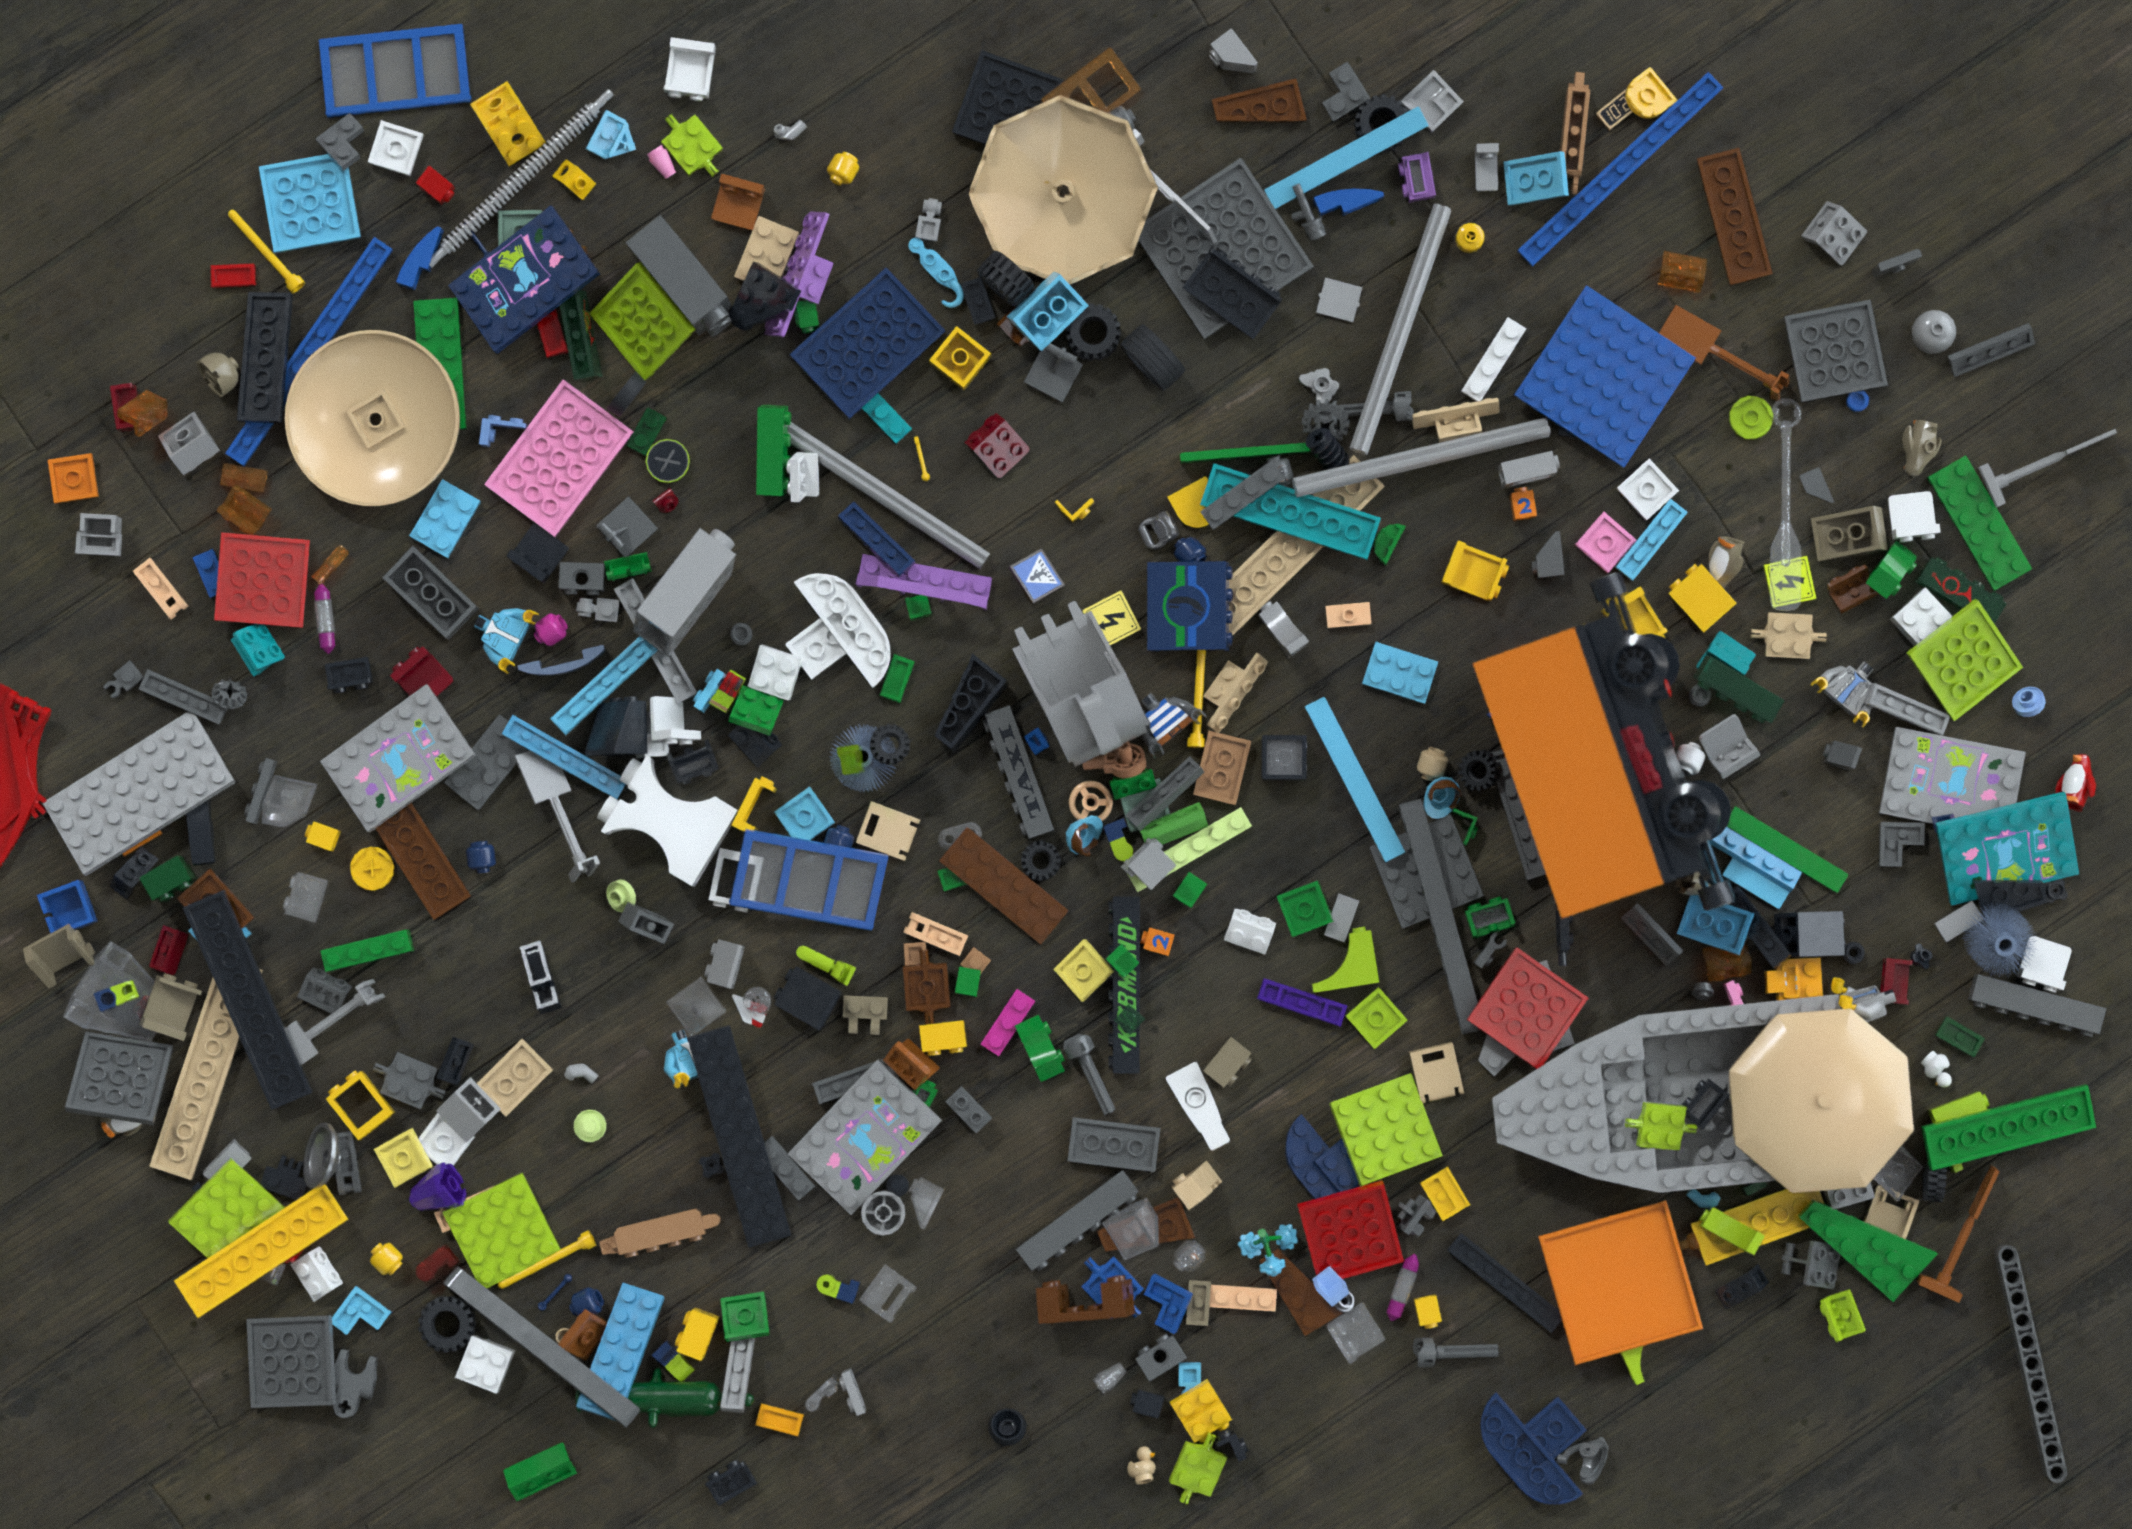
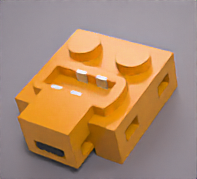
[1764,957,1823,1001]

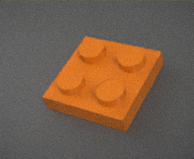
[48,453,99,504]

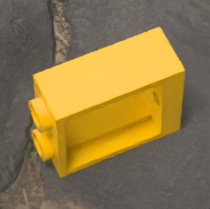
[326,1070,396,1140]

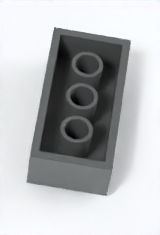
[382,546,479,640]

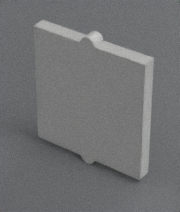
[1316,278,1362,322]

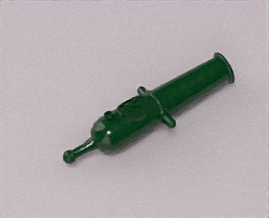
[576,1368,754,1428]

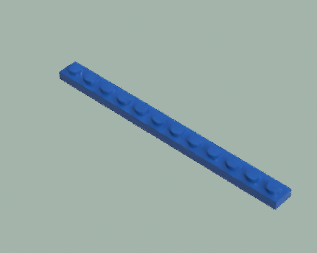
[1517,72,1723,267]
[225,237,393,467]

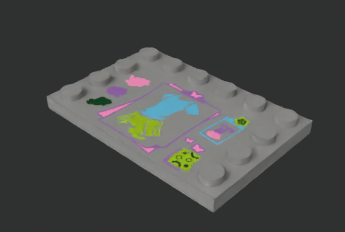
[320,684,476,833]
[1879,727,2026,824]
[788,1059,942,1215]

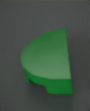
[1374,524,1406,565]

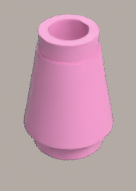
[647,145,676,179]

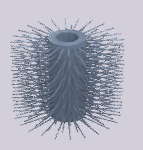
[829,724,898,793]
[1962,902,2036,977]

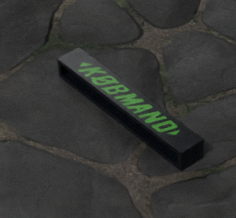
[1108,897,1140,1073]

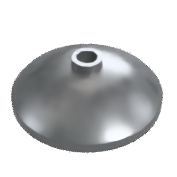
[303,1123,341,1189]

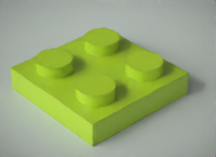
[1345,987,1408,1049]

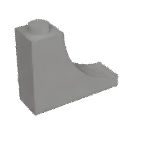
[1258,601,1309,658]

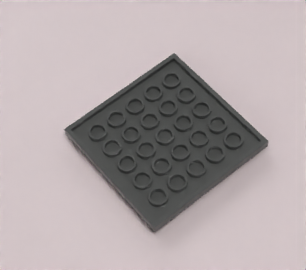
[1138,158,1314,339]

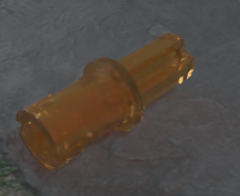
[311,545,349,585]

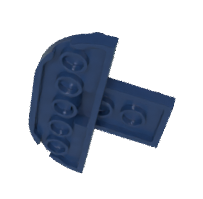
[1285,1114,1360,1200]
[1480,1392,1587,1504]

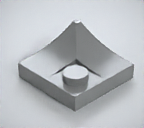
[1401,70,1463,132]

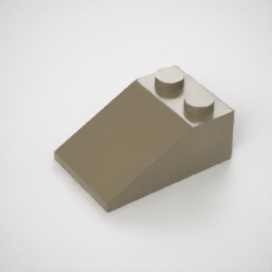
[1811,506,1888,562]

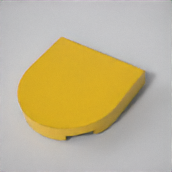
[1626,67,1678,118]
[1167,476,1209,528]

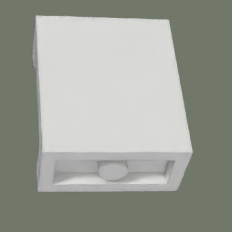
[664,37,716,101]

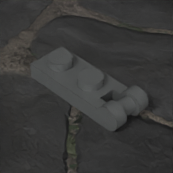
[335,1131,362,1195]

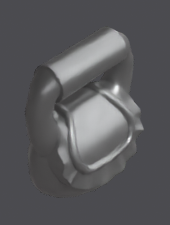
[1138,511,1179,550]

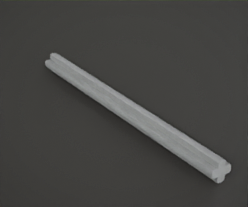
[1350,204,1451,455]
[1292,417,1551,497]
[788,422,990,569]

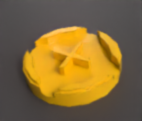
[350,847,395,890]

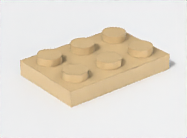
[734,216,799,281]
[477,1039,553,1117]

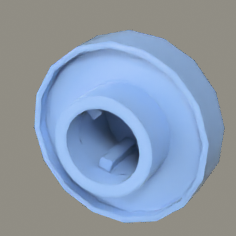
[2012,687,2046,717]

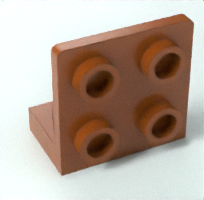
[711,173,765,231]
[883,1039,940,1090]

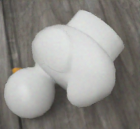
[1921,1051,1952,1088]

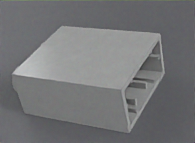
[633,528,736,657]

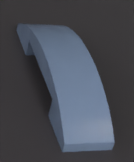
[518,645,606,676]

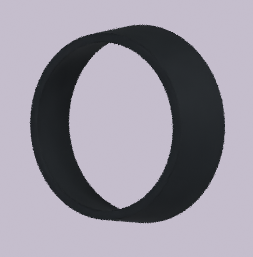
[607,371,647,417]

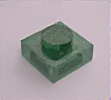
[1114,1004,1145,1035]

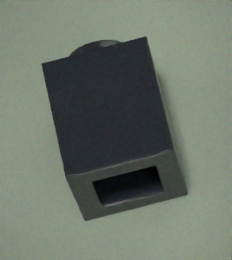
[1130,1389,1164,1418]

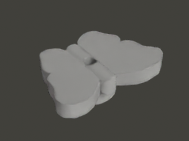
[1299,368,1339,404]

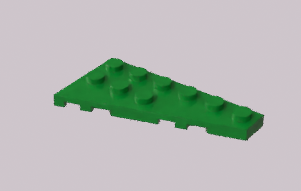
[1797,1199,1938,1302]

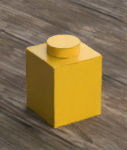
[305,821,341,852]
[1413,1294,1442,1329]

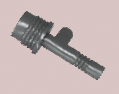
[1292,183,1326,241]

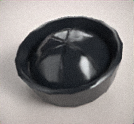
[988,1408,1026,1446]

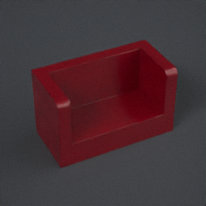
[110,383,143,432]
[1880,958,1913,1005]

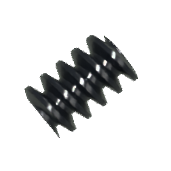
[1305,428,1350,470]

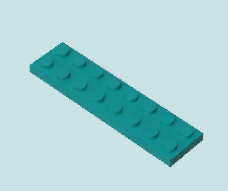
[1200,464,1381,560]

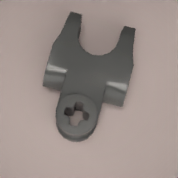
[333,1349,378,1418]

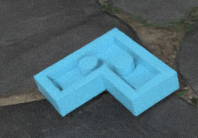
[332,1286,392,1335]

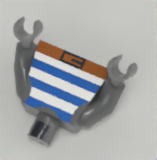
[1141,693,1207,759]

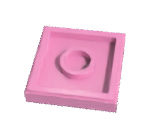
[1575,512,1637,574]

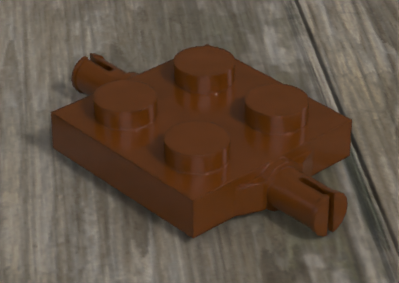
[903,949,950,1025]

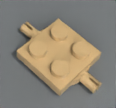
[1751,612,1827,659]

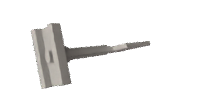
[1133,129,1217,244]
[1978,429,2117,508]
[514,751,600,882]
[285,979,385,1065]

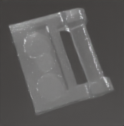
[859,1264,917,1323]
[805,1374,839,1411]

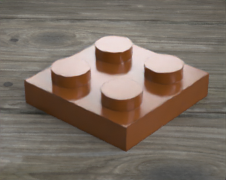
[558,1309,608,1361]

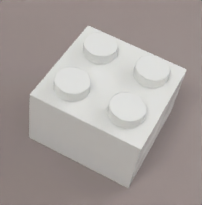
[1889,587,1952,646]
[455,1334,515,1394]

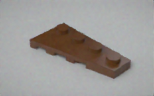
[1211,79,1307,122]
[1097,1197,1195,1251]
[1259,1248,1342,1336]

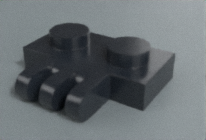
[260,1155,307,1200]

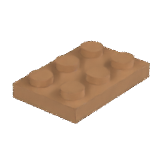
[1193,731,1251,805]

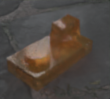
[220,463,268,493]

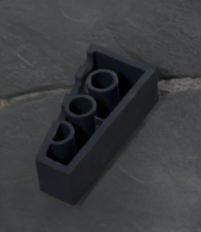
[934,653,1009,753]

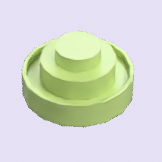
[606,879,636,912]
[574,1110,607,1142]

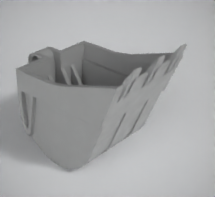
[1012,601,1149,767]

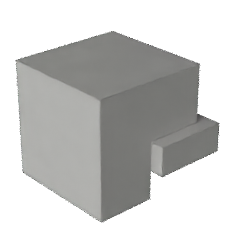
[75,513,122,556]
[1121,838,1176,890]

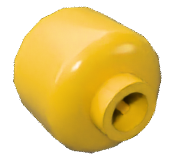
[827,152,859,186]
[1455,223,1485,253]
[370,1243,403,1276]

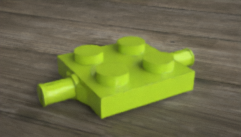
[661,114,723,177]
[1625,1102,1697,1151]
[1169,1433,1227,1504]

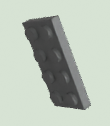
[444,714,528,810]
[1068,1117,1160,1172]

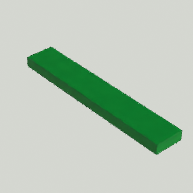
[1180,443,1311,464]
[1727,806,1849,893]

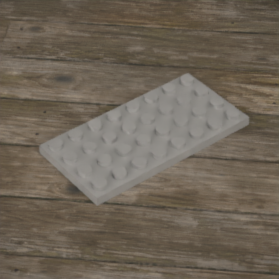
[43,711,236,876]

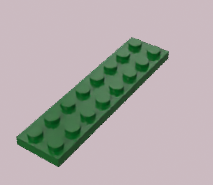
[1921,1084,2096,1171]

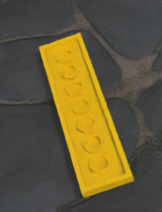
[174,1184,349,1318]

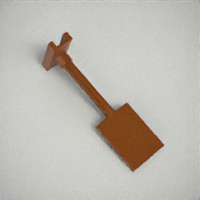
[1659,305,1789,402]
[1916,1165,1999,1303]

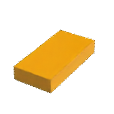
[755,1403,804,1436]

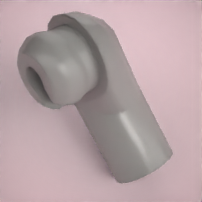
[774,119,807,140]
[564,1064,599,1084]

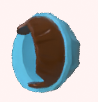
[1424,777,1462,819]
[1066,815,1103,857]

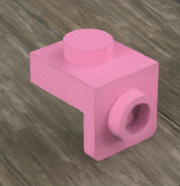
[1723,980,1743,1006]

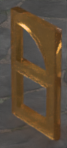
[1041,47,1141,113]

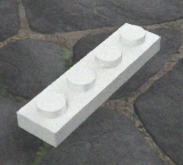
[1461,318,1526,402]

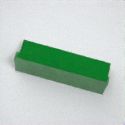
[503,1443,577,1501]

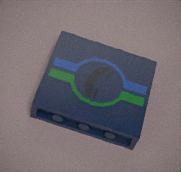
[1147,561,1233,652]

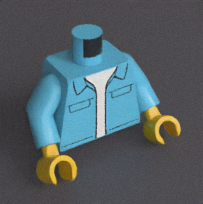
[474,608,539,674]
[664,1030,698,1088]

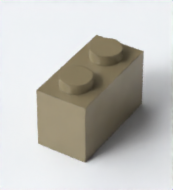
[1203,1037,1252,1088]

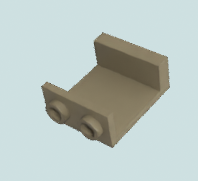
[23,924,95,988]
[139,973,202,1041]

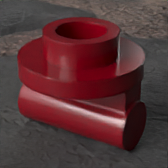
[652,488,678,513]

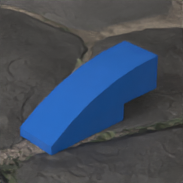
[1313,189,1384,216]
[396,226,444,290]

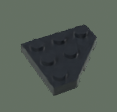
[729,261,802,331]

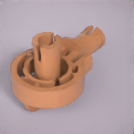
[1083,742,1147,778]

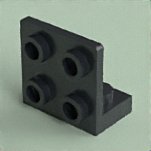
[506,523,569,584]

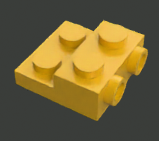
[1170,1379,1232,1443]

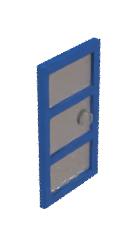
[319,24,472,118]
[729,829,888,931]

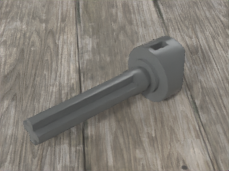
[1336,391,1414,421]
[1064,1034,1116,1115]
[1413,1338,1499,1368]

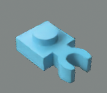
[1178,1362,1201,1395]

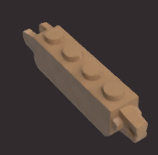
[1560,72,1590,194]
[600,1208,721,1258]

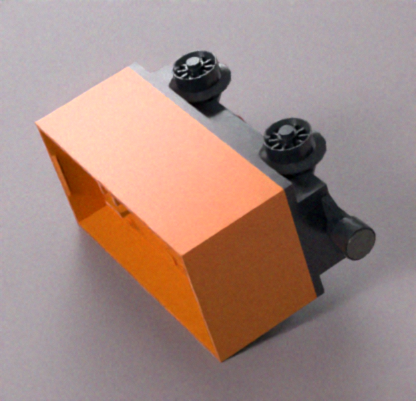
[1473,572,1736,918]

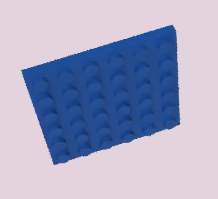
[1513,285,1696,468]

